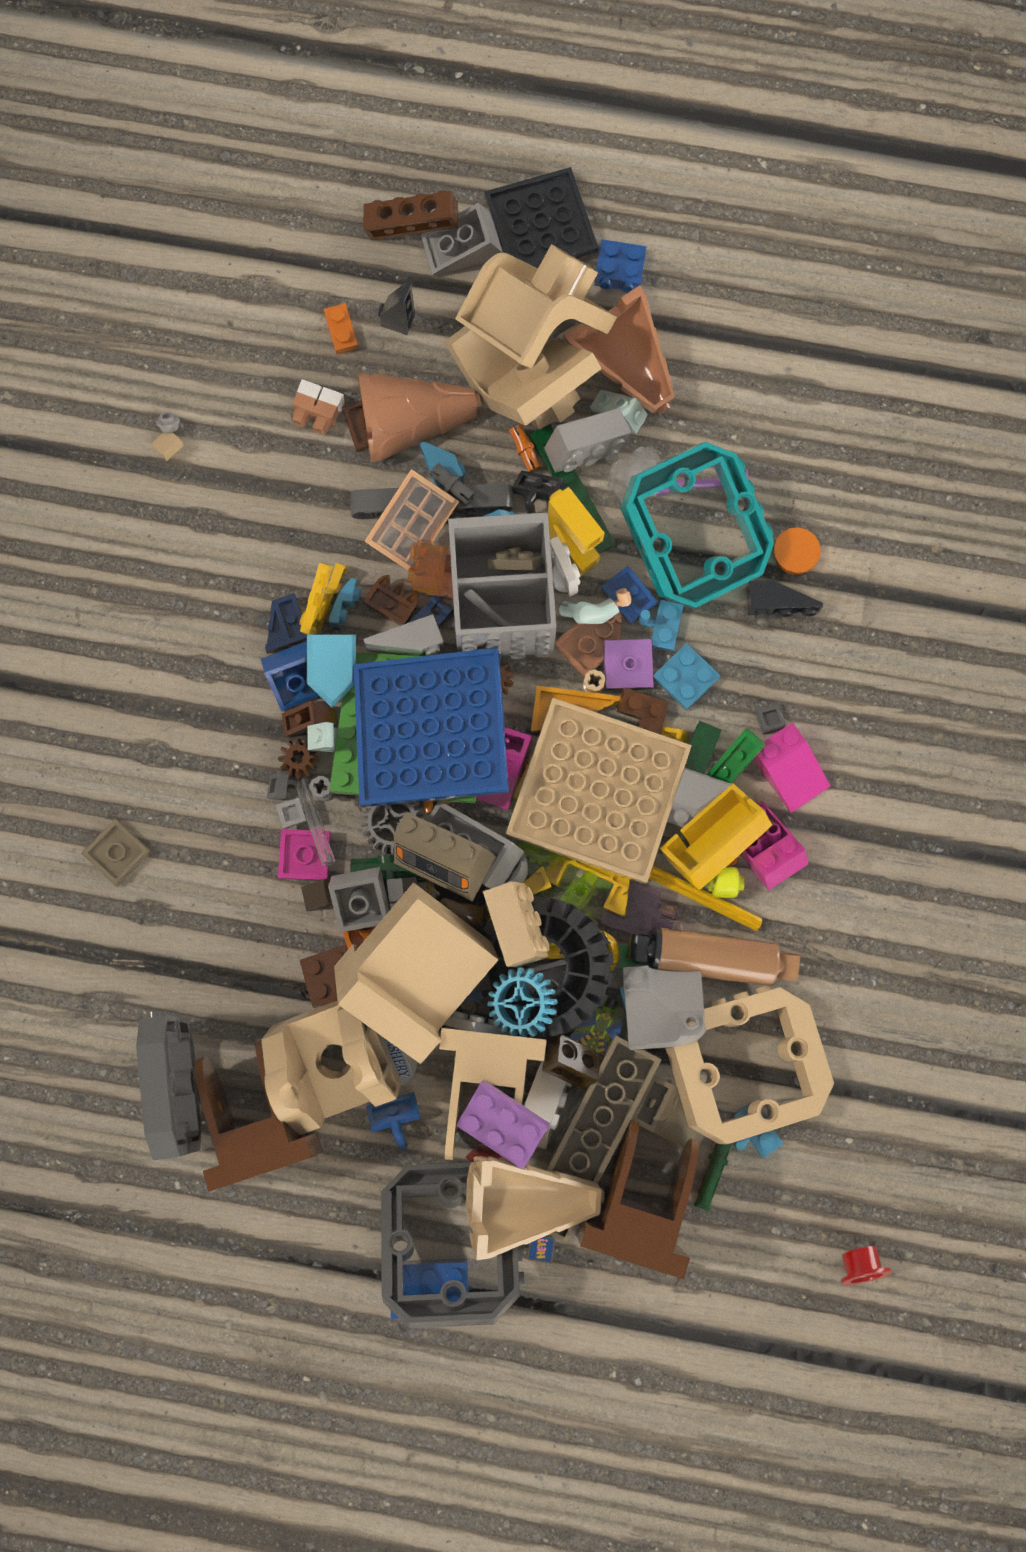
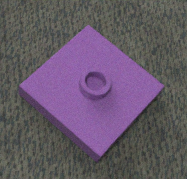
[603,639,654,689]

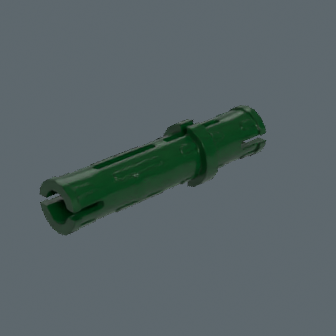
[694,1143,732,1211]

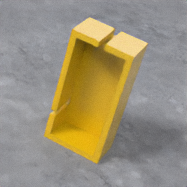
[660,783,772,891]

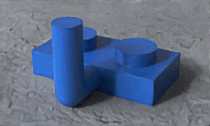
[366,1092,421,1150]

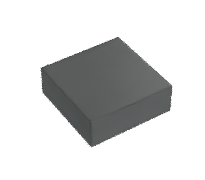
[755,704,786,734]

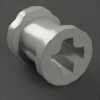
[309,776,333,801]

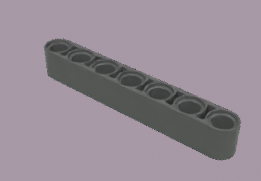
[351,483,514,519]

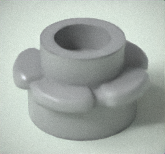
[156,412,180,433]

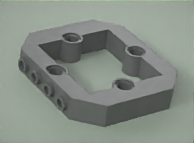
[136,1011,202,1160]
[381,1162,525,1329]

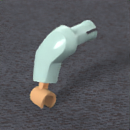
[559,588,631,624]

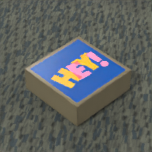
[527,1235,555,1264]

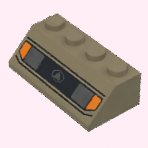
[394,812,496,901]

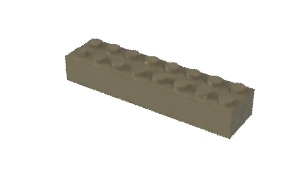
[545,1033,662,1244]

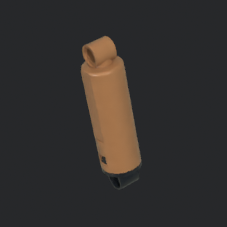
[627,927,801,986]

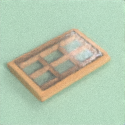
[365,469,459,573]

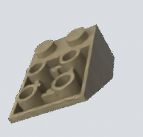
[631,1075,704,1148]

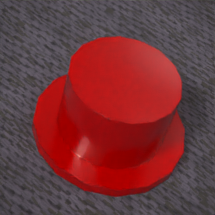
[840,1246,892,1285]

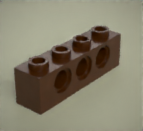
[363,190,458,240]

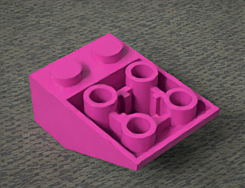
[476,727,533,810]
[741,801,808,891]

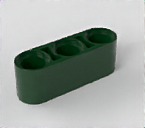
[684,720,722,774]

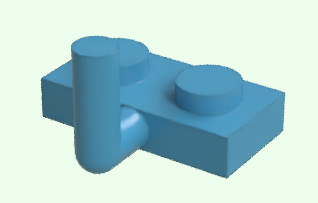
[639,600,683,652]
[733,1101,783,1158]

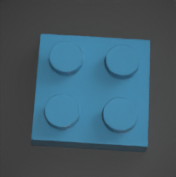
[653,643,720,711]

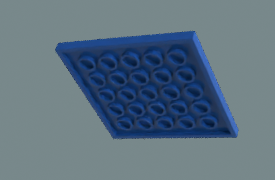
[354,648,509,807]

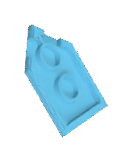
[307,635,356,708]

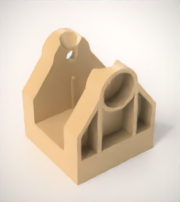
[262,1001,402,1135]

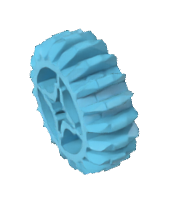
[488,968,558,1038]

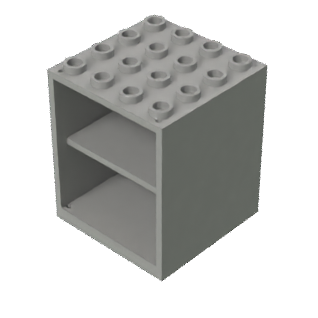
[448,513,556,659]

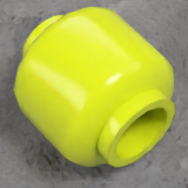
[708,867,744,899]

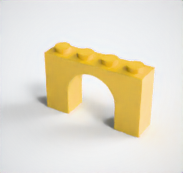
[548,487,605,576]

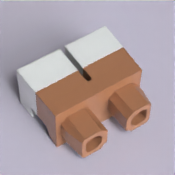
[292,379,345,435]

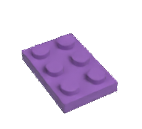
[456,1080,550,1170]

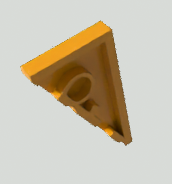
[531,686,620,733]

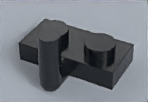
[512,470,565,514]

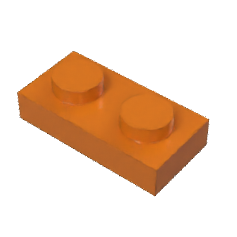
[324,303,359,354]

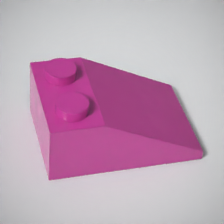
[753,722,830,813]

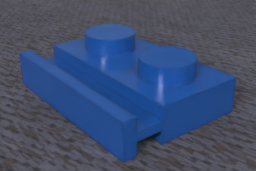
[601,566,658,625]

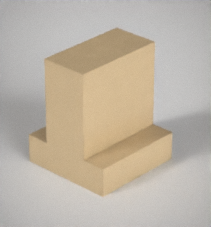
[334,883,498,1064]

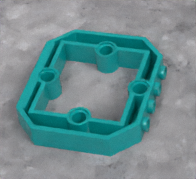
[620,442,774,608]

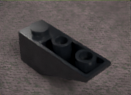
[746,580,823,618]

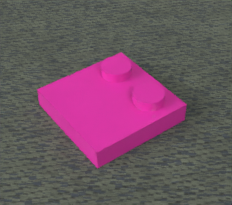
[278,829,331,881]

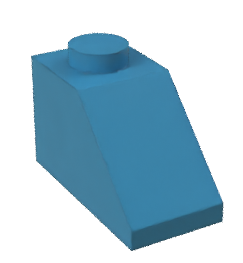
[420,442,466,486]

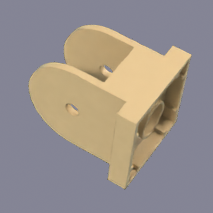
[439,1028,546,1162]

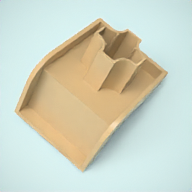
[455,244,617,368]
[444,326,601,429]

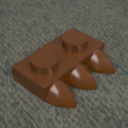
[363,575,418,626]

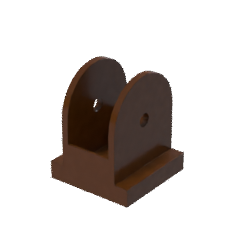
[195,1037,323,1192]
[576,1120,699,1279]

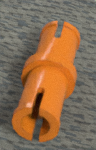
[509,424,542,473]

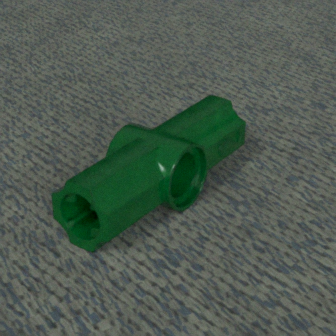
[350,855,423,882]

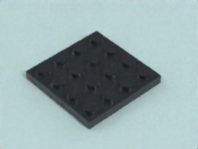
[484,167,599,268]

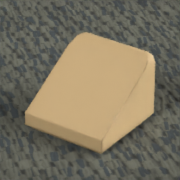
[151,432,184,461]

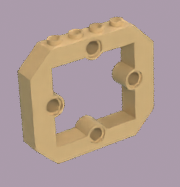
[665,985,834,1144]

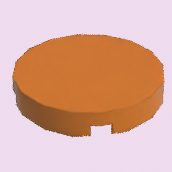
[772,527,821,575]

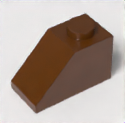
[282,700,337,737]

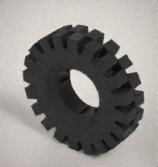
[475,897,613,1037]

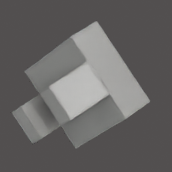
[276,798,307,829]

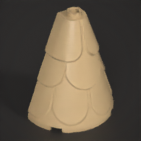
[466,1156,604,1260]

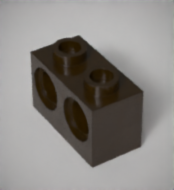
[542,1034,601,1090]

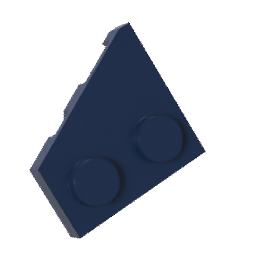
[265,593,308,654]

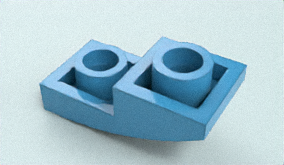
[329,578,361,629]

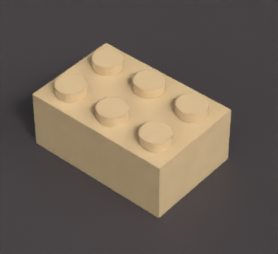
[483,881,549,967]

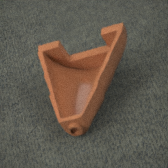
[563,285,675,415]
[358,373,481,462]

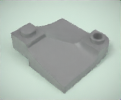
[623,965,706,1050]

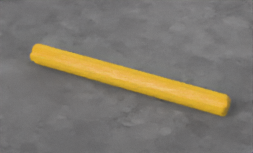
[649,866,763,931]

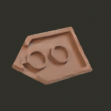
[554,613,622,677]

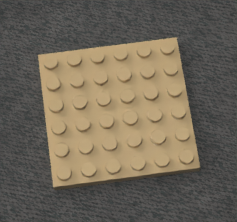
[505,698,692,884]

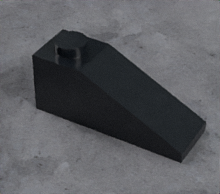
[378,282,415,335]

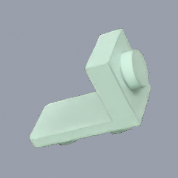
[590,390,648,434]
[308,722,338,753]

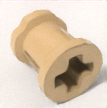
[583,670,605,694]

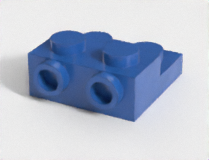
[594,239,647,293]

